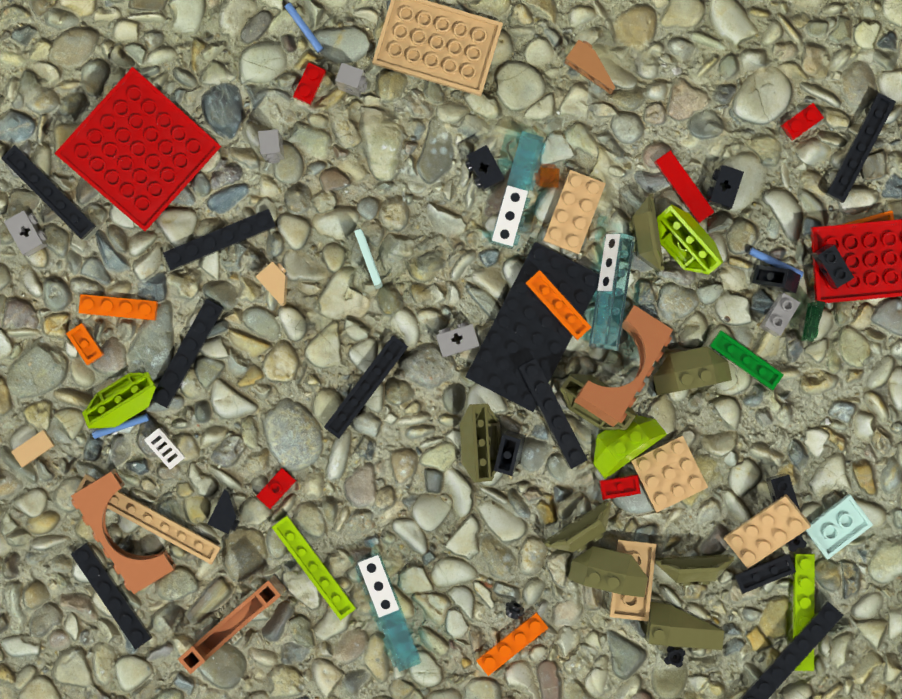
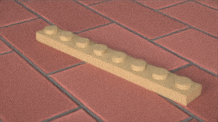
[76,474,221,565]

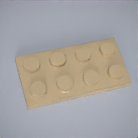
[543,170,606,255]
[724,494,811,569]
[609,539,656,621]

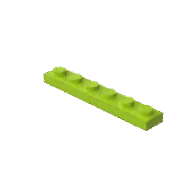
[272,515,356,621]
[793,553,815,671]

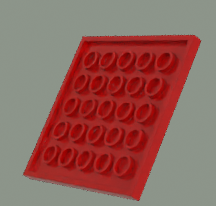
[54,67,222,231]

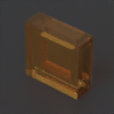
[539,167,560,188]

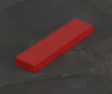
[654,150,714,224]

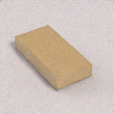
[11,430,55,467]

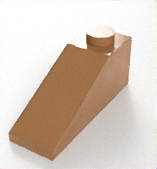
[564,40,615,94]

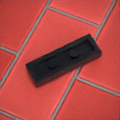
[734,553,796,594]

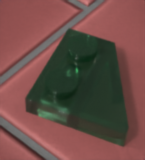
[801,301,825,342]

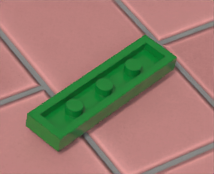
[709,330,784,390]

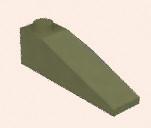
[645,602,724,650]

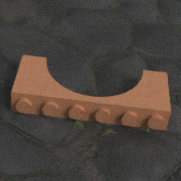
[574,305,673,427]
[71,469,176,594]
[178,575,287,674]

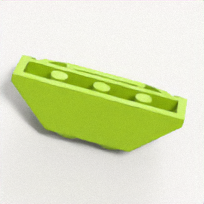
[657,204,723,275]
[82,372,156,429]
[593,415,667,479]

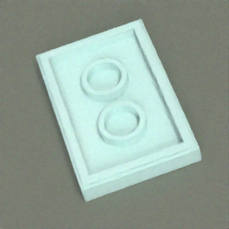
[354,229,383,289]
[805,494,873,560]

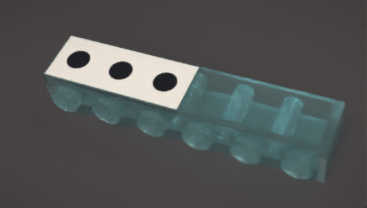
[490,131,546,250]
[589,233,635,351]
[355,552,421,672]

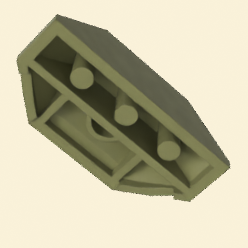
[628,194,665,272]
[653,346,732,395]
[560,374,636,430]
[460,403,501,482]
[543,500,611,553]
[568,546,648,597]
[655,554,734,586]

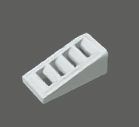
[144,428,186,470]

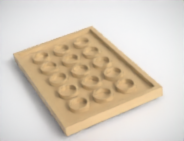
[372,0,503,97]

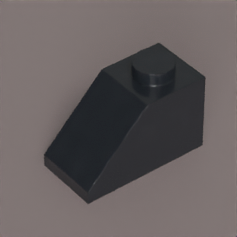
[752,265,801,294]
[494,430,526,476]
[208,488,240,534]

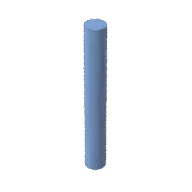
[285,3,324,53]
[749,248,804,279]
[92,413,149,439]

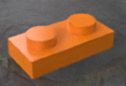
[66,323,105,366]

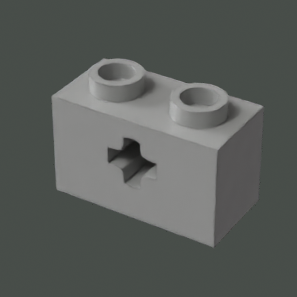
[335,63,368,97]
[258,129,285,164]
[4,210,48,257]
[759,293,800,337]
[436,322,479,358]

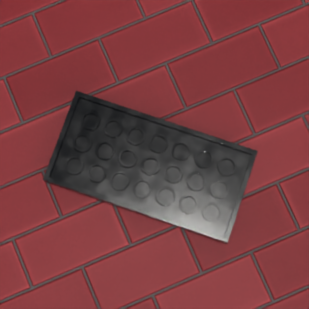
[465,242,600,412]

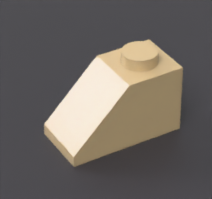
[255,261,288,306]

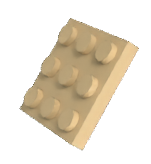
[631,435,708,513]

